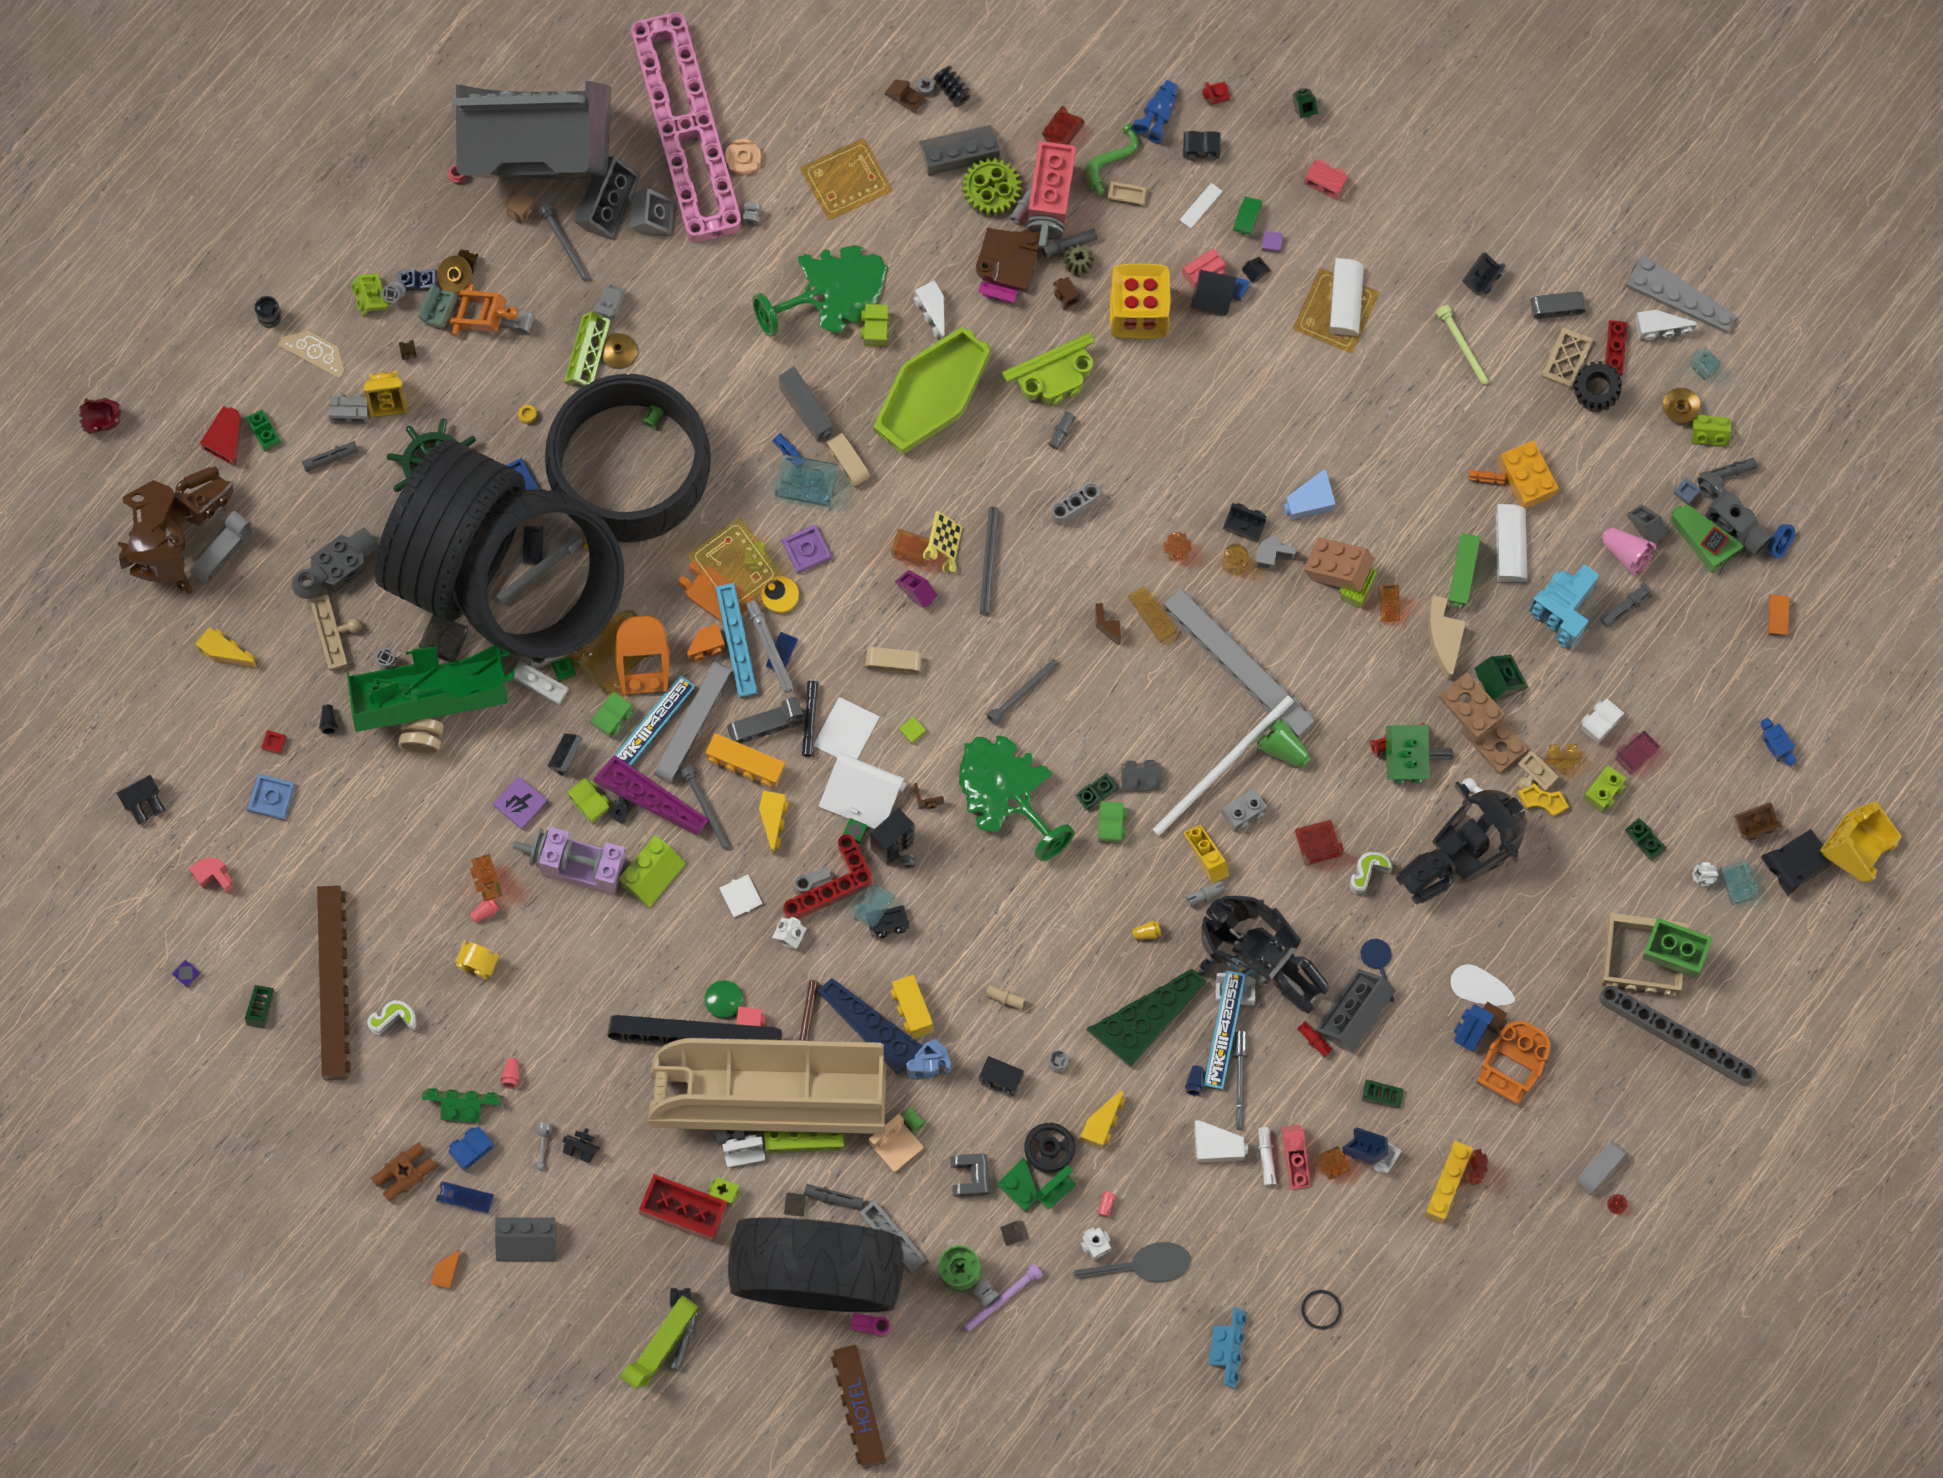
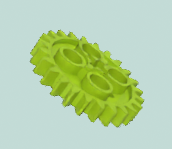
[962,158,1022,216]

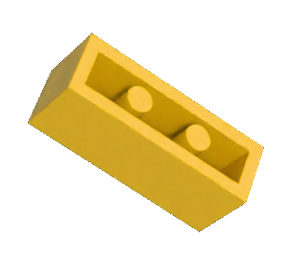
[890,974,934,1040]

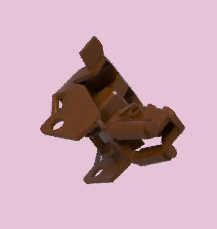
[117,466,234,594]

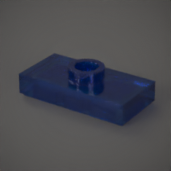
[766,632,798,671]

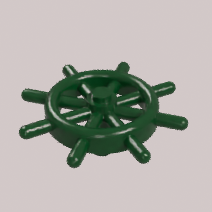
[386,418,476,492]

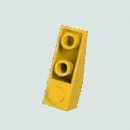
[195,627,256,668]
[759,791,789,855]
[1183,824,1229,884]
[1080,1091,1125,1149]

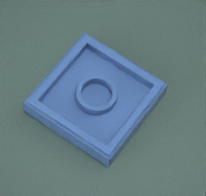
[247,774,296,821]

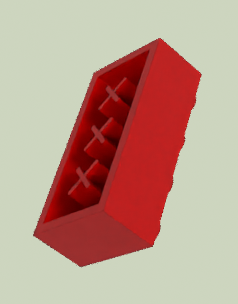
[639,1174,728,1242]

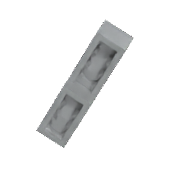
[857,1200,926,1273]

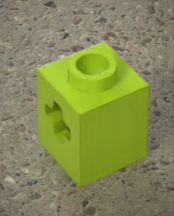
[708,1177,740,1207]

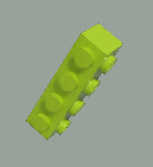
[764,1131,844,1154]

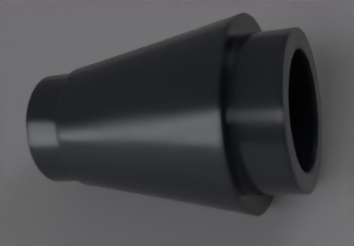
[319,704,338,734]

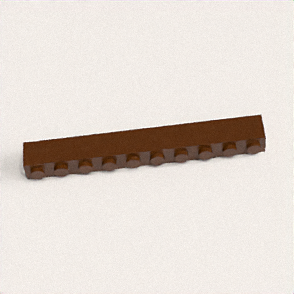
[317,885,351,1080]

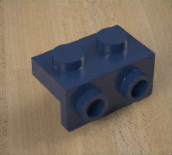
[1342,1127,1388,1165]

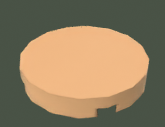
[724,139,762,175]

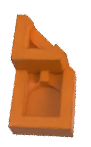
[431,1250,461,1289]

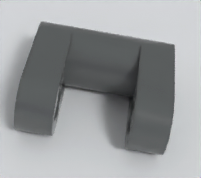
[950,1153,990,1197]

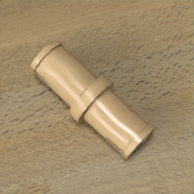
[985,985,1026,1010]

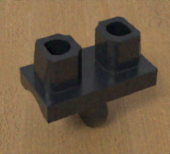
[562,1128,601,1163]

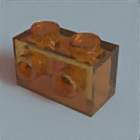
[891,529,930,567]
[470,854,503,902]

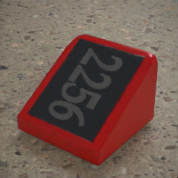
[1701,527,1729,556]

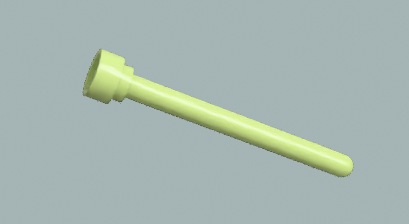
[1436,305,1488,385]

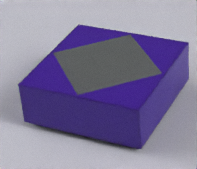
[172,960,200,988]

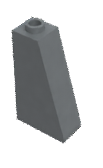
[779,366,833,442]

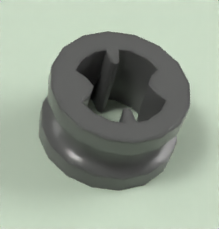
[899,855,916,869]

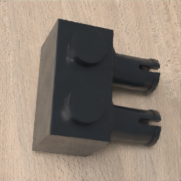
[116,774,166,825]

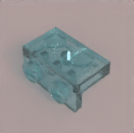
[1720,859,1758,905]
[853,884,895,929]

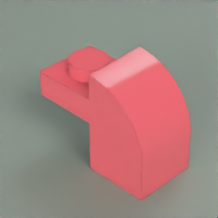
[189,858,233,893]

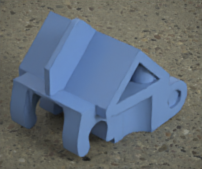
[907,1039,951,1079]

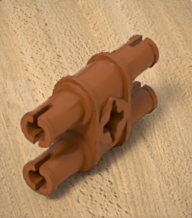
[371,1142,437,1202]

